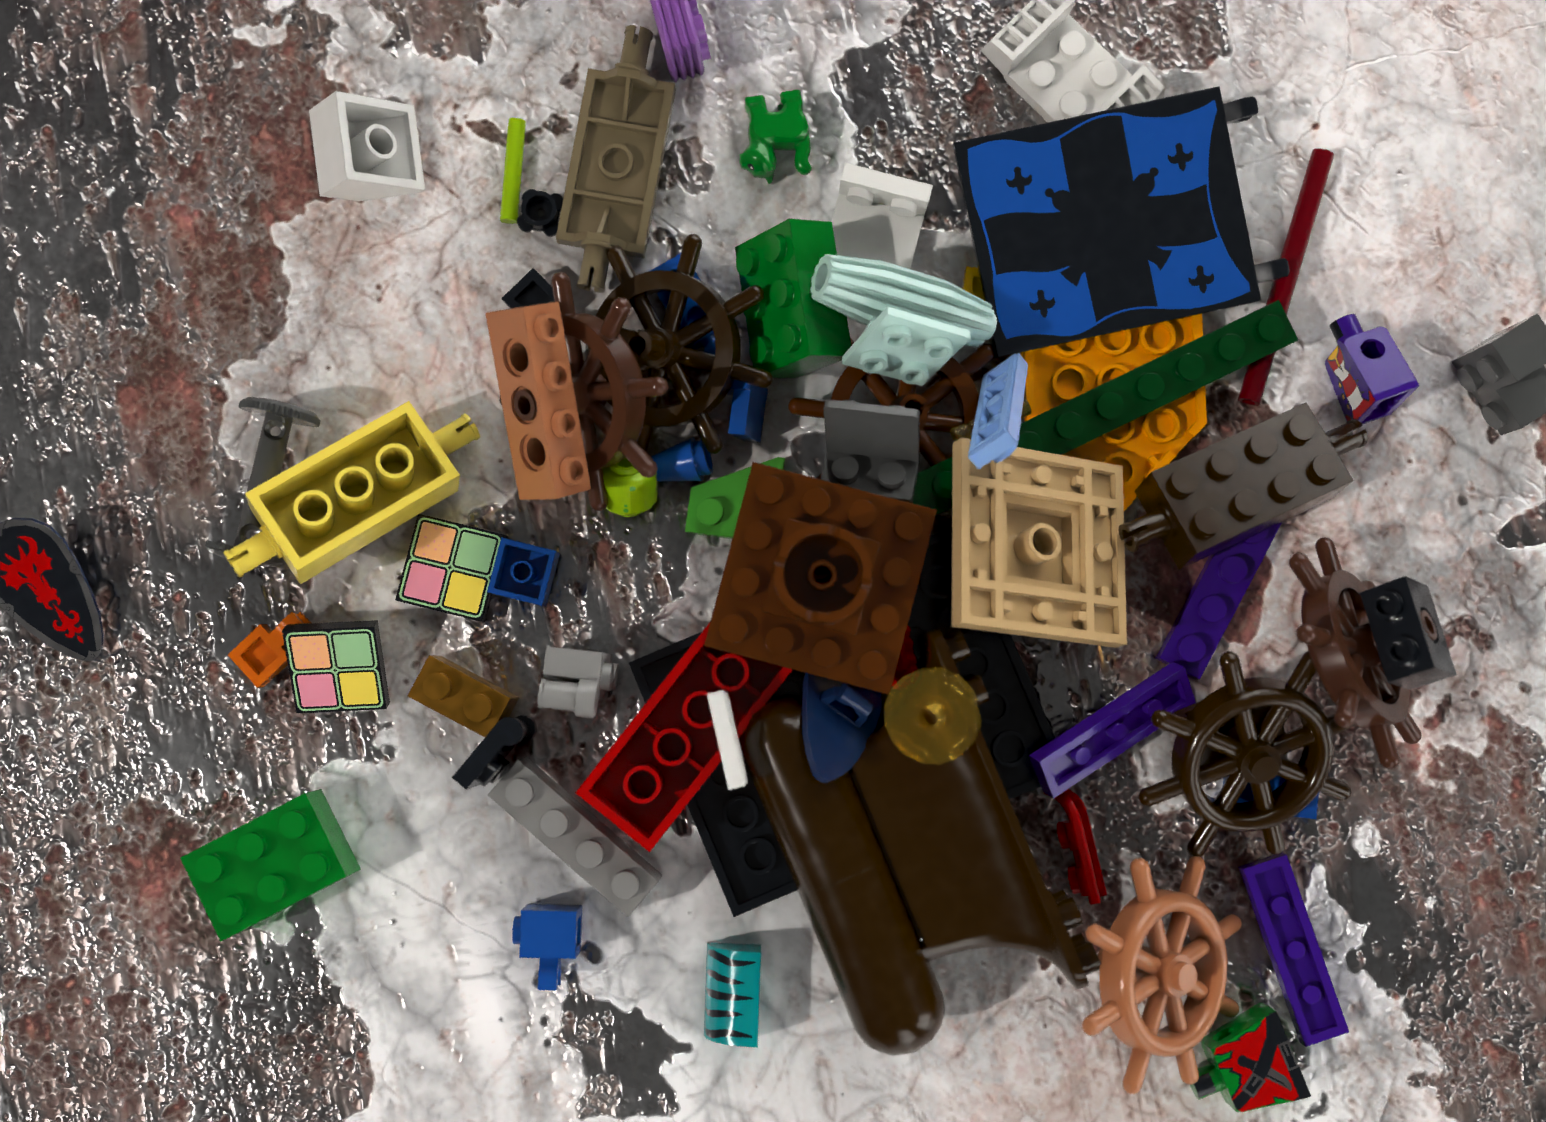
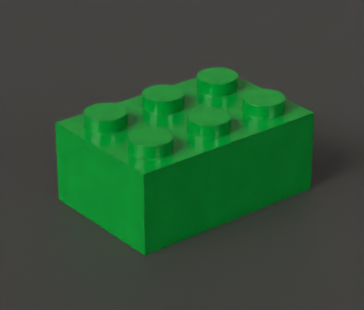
[735,219,851,378]
[180,789,361,942]

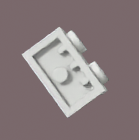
[831,163,933,269]

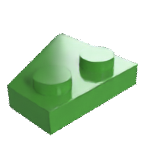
[685,457,785,539]

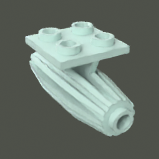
[810,254,997,386]

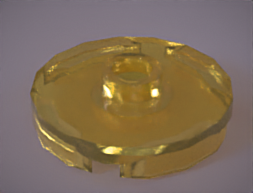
[884,667,981,765]

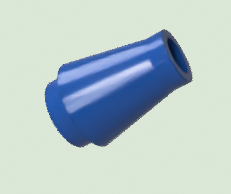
[650,437,713,482]

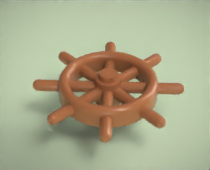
[1082,856,1242,1094]

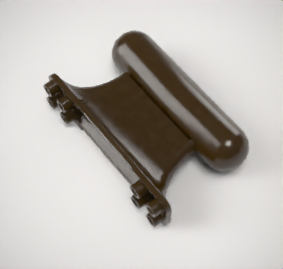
[739,629,1101,1056]

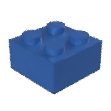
[487,537,560,607]

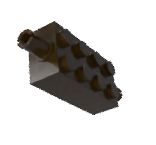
[1119,402,1368,570]

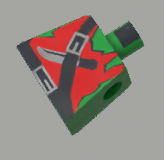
[1190,1002,1311,1112]

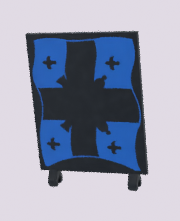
[953,86,1290,358]

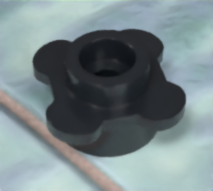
[517,189,563,237]

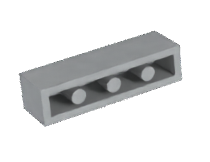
[488,757,662,917]

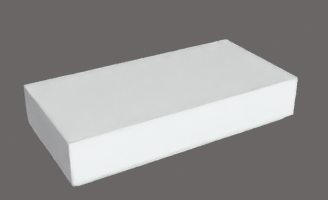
[707,690,748,790]

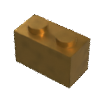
[407,655,519,737]

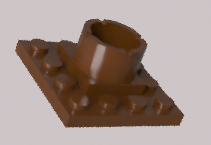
[704,462,937,695]

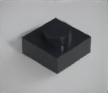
[501,268,555,309]

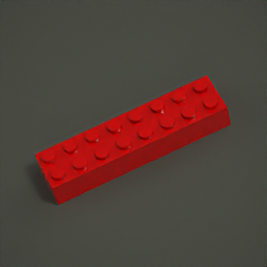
[575,567,831,852]

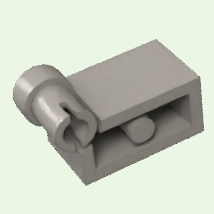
[537,646,619,719]

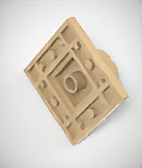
[952,437,1127,648]

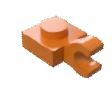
[228,612,312,688]

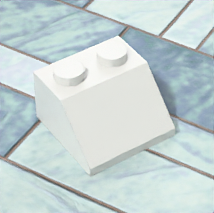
[309,91,425,201]

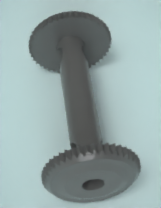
[205,397,320,568]

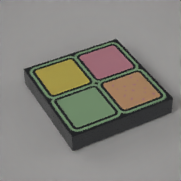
[395,514,507,622]
[282,620,390,713]

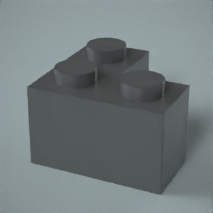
[1451,313,1546,435]

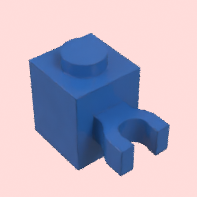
[512,904,582,991]

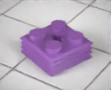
[650,0,711,83]

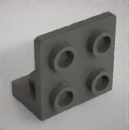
[821,400,920,503]

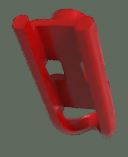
[1044,789,1108,905]

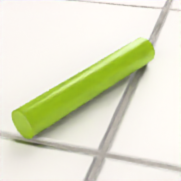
[500,118,526,224]

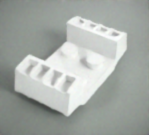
[981,0,1165,122]

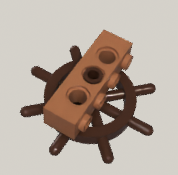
[485,272,668,511]

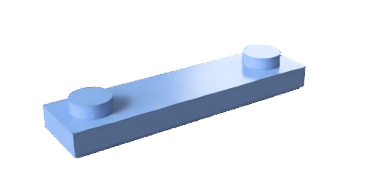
[968,353,1028,469]

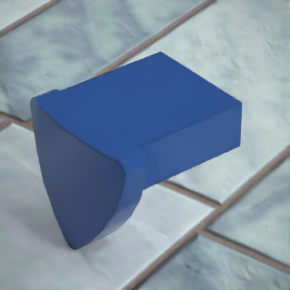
[727,380,768,443]

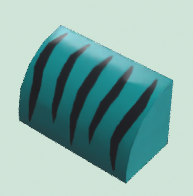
[704,943,761,1047]

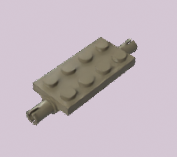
[556,25,676,293]

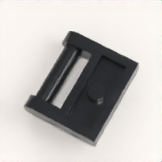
[452,715,537,790]

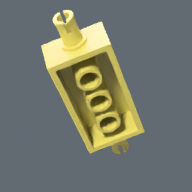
[223,401,480,584]

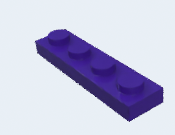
[1156,522,1282,680]
[1029,662,1196,799]
[1238,853,1349,1047]

